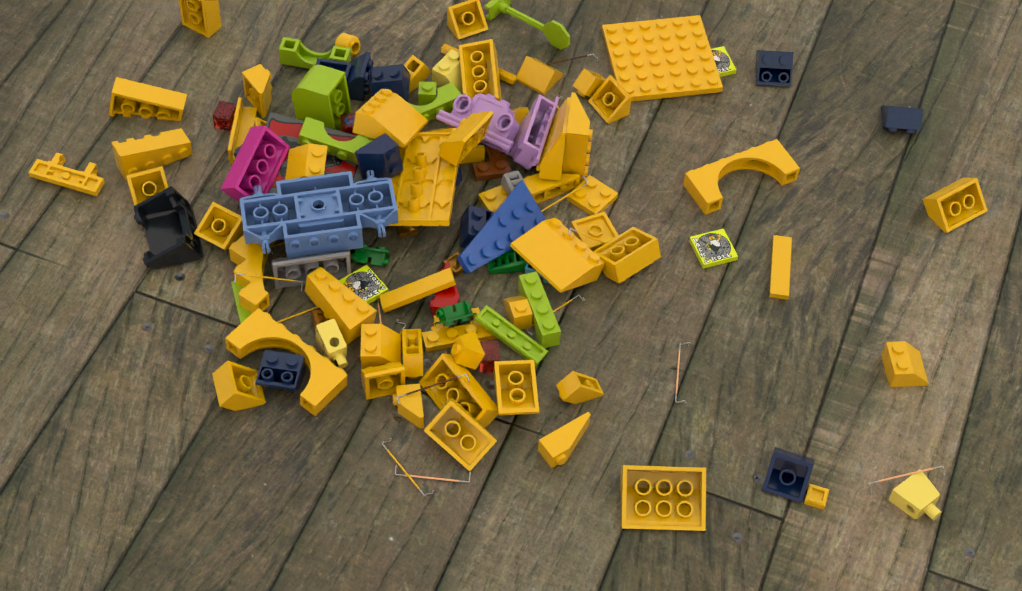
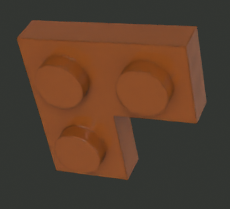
[472,147,511,181]

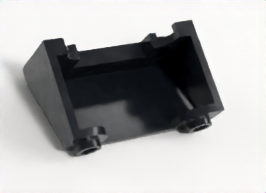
[134,186,204,269]

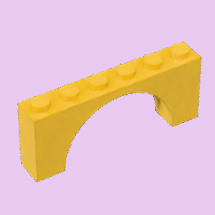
[683,139,800,215]
[225,308,347,416]

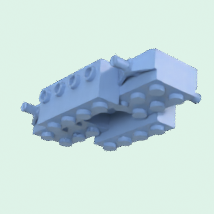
[239,170,398,258]

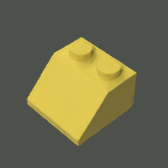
[432,49,463,94]

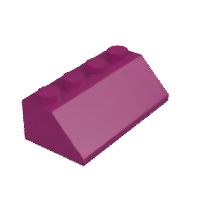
[221,125,290,202]

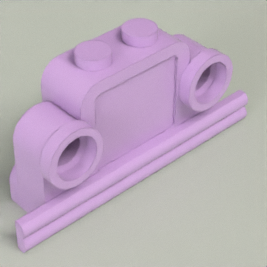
[436,93,519,155]
[508,94,559,170]

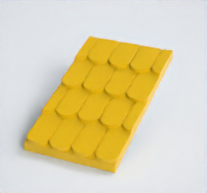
[388,132,459,226]

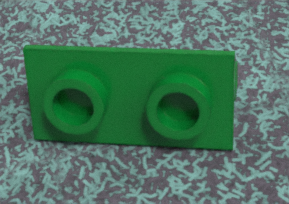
[351,244,391,267]
[435,301,476,327]

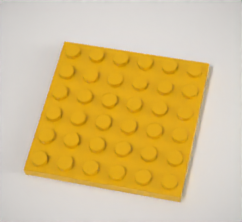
[602,15,723,102]

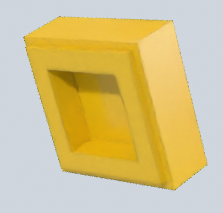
[804,483,829,510]

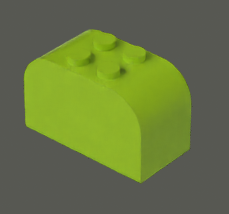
[292,65,354,133]

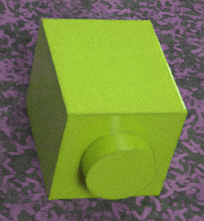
[418,81,436,106]

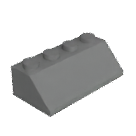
[271,250,351,289]

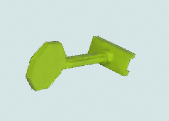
[484,0,570,50]

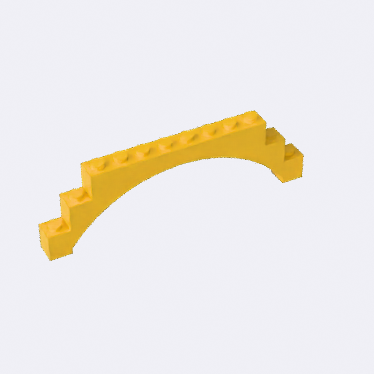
[229,179,367,313]

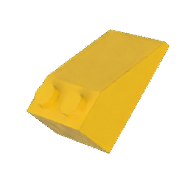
[494,360,539,415]
[424,398,497,471]

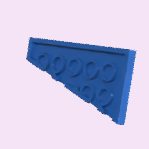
[457,180,546,275]

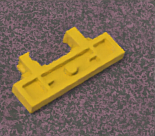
[28,152,105,196]
[421,307,498,352]

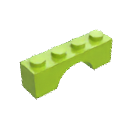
[279,37,351,69]
[406,82,461,122]
[298,117,374,165]
[518,271,561,348]

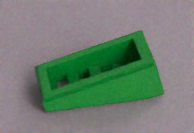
[487,250,527,274]

